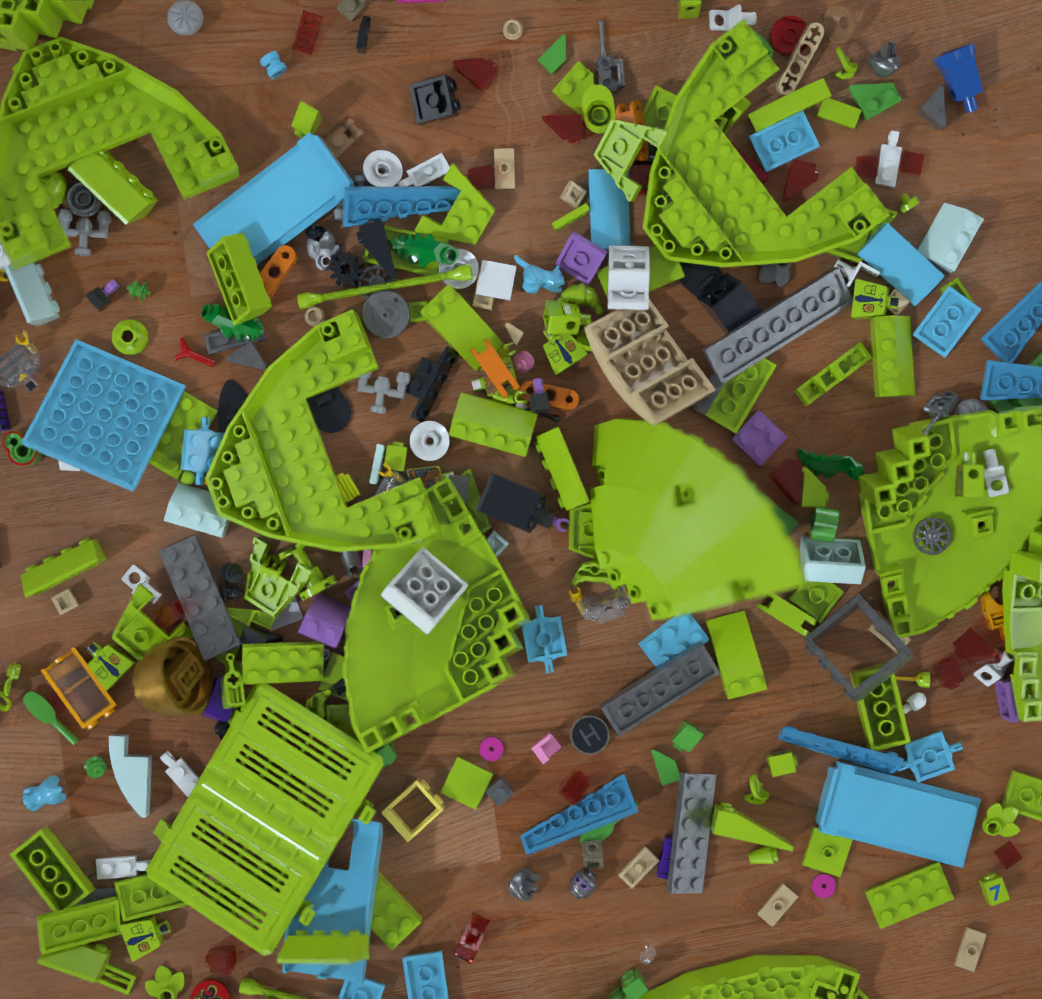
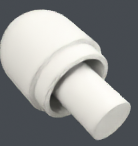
[902,692,927,714]

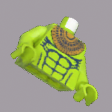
[471,343,528,404]

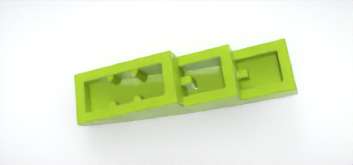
[748,78,832,133]
[794,342,872,407]

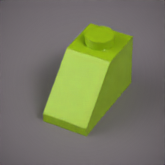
[291,101,323,139]
[799,467,829,507]

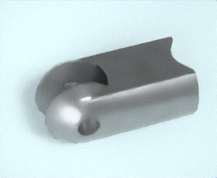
[339,551,364,579]

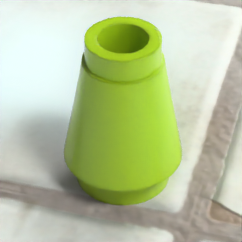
[748,846,779,864]

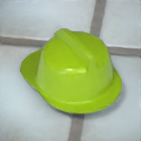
[582,85,616,133]

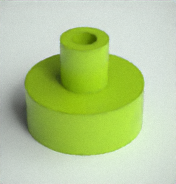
[899,193,920,214]

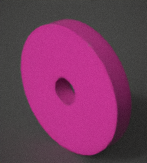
[480,737,503,761]
[812,874,836,898]

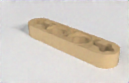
[776,23,824,95]

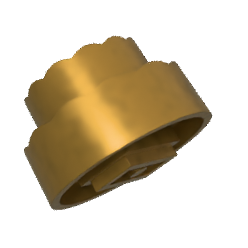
[132,637,213,719]

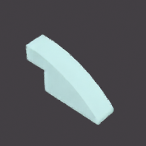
[109,734,152,818]

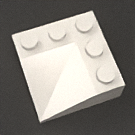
[381,546,468,634]

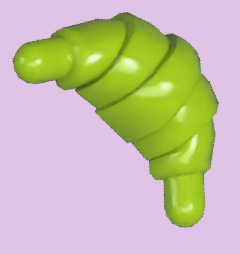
[557,283,603,315]
[571,560,619,590]
[305,688,333,720]

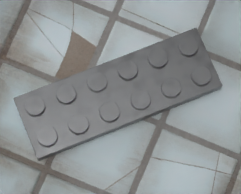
[159,535,242,661]
[599,641,720,737]
[666,772,716,894]

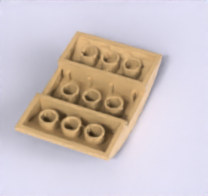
[585,299,715,426]

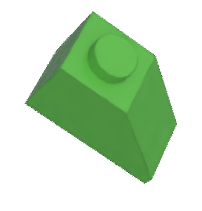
[671,719,704,752]

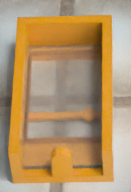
[40,647,117,730]

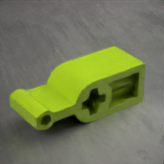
[220,653,246,709]

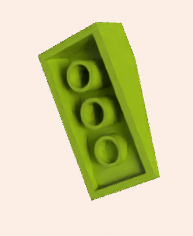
[420,284,504,371]
[706,610,767,699]
[710,802,794,851]

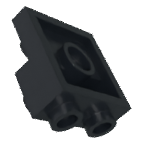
[409,75,461,125]

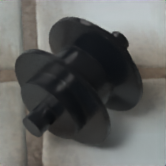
[305,224,325,242]
[220,563,243,583]
[220,583,244,603]
[214,721,231,739]

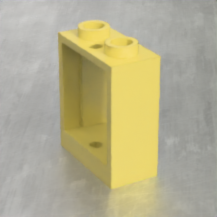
[381,778,444,842]

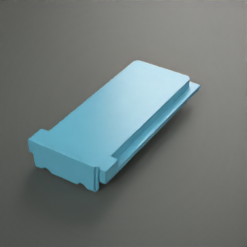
[193,132,354,266]
[815,761,981,868]

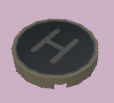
[570,715,610,755]

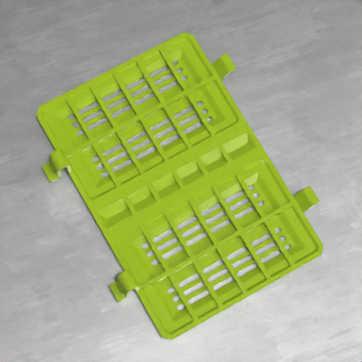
[146,683,384,956]

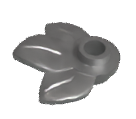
[306,231,342,271]
[758,262,792,287]

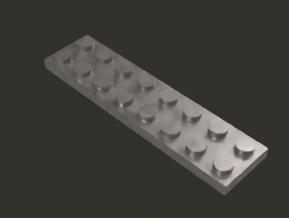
[703,267,853,384]

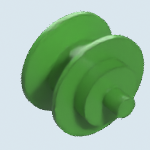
[127,279,151,301]
[84,756,107,778]

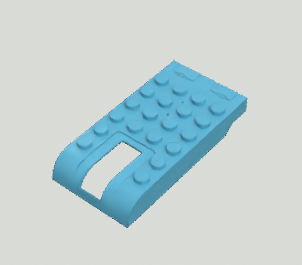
[282,814,383,985]

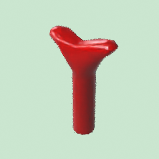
[174,337,216,368]

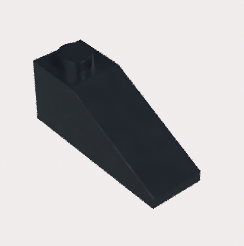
[356,220,398,281]

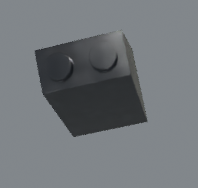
[696,272,763,334]
[476,473,547,533]

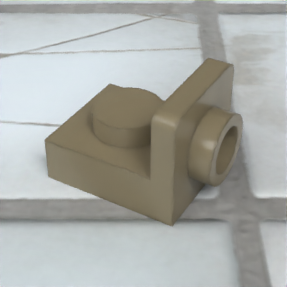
[336,0,367,22]
[582,840,603,870]

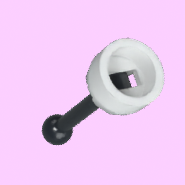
[514,399,561,422]

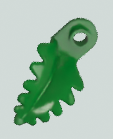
[389,233,458,268]
[201,303,264,341]
[797,448,864,481]

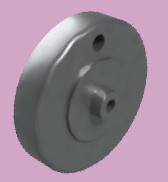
[362,290,410,338]

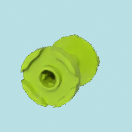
[279,544,338,601]

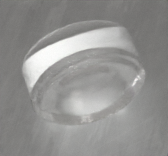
[639,944,656,965]

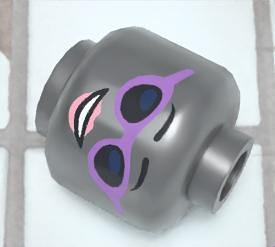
[568,869,598,900]

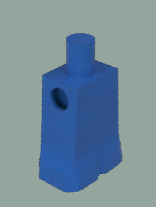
[933,43,983,113]

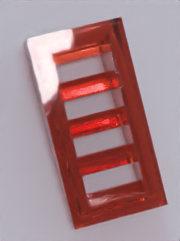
[292,10,324,55]

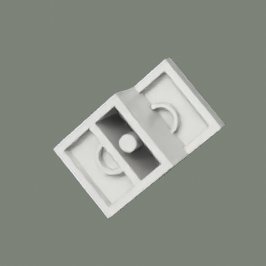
[608,246,650,310]

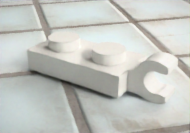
[874,130,902,188]
[397,153,450,186]
[160,751,199,797]
[96,855,151,880]

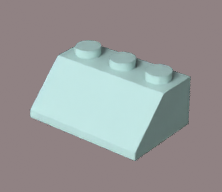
[917,203,984,274]
[4,262,60,326]
[164,482,230,537]
[800,536,866,584]

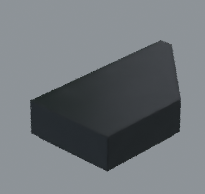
[356,16,371,54]

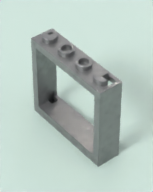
[803,594,914,703]

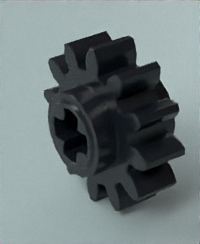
[329,252,365,289]

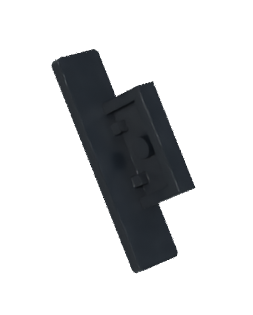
[406,346,458,423]

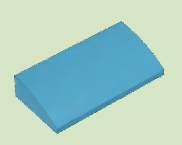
[588,169,631,251]
[857,223,945,306]

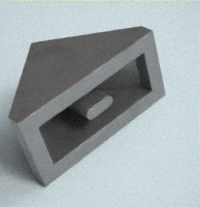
[917,86,946,130]
[226,342,268,370]

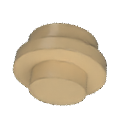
[503,20,523,40]
[305,306,325,327]

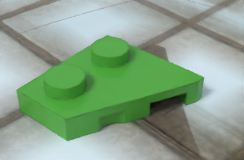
[847,83,902,121]

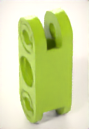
[756,593,817,637]

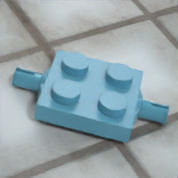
[181,417,225,485]
[522,605,567,673]
[898,731,963,782]

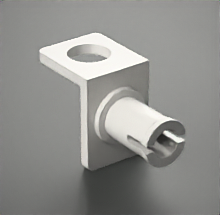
[709,5,757,31]
[833,259,880,288]
[983,449,1009,497]
[121,565,162,604]
[974,648,1015,686]

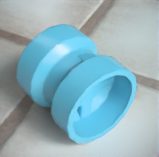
[260,51,287,79]

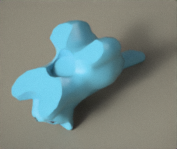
[514,255,565,294]
[23,775,66,812]

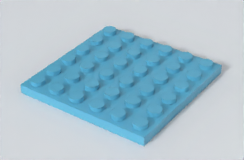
[21,339,186,492]

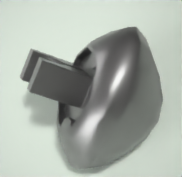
[867,40,901,77]
[508,867,542,901]

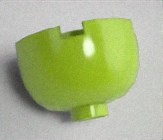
[39,171,69,209]

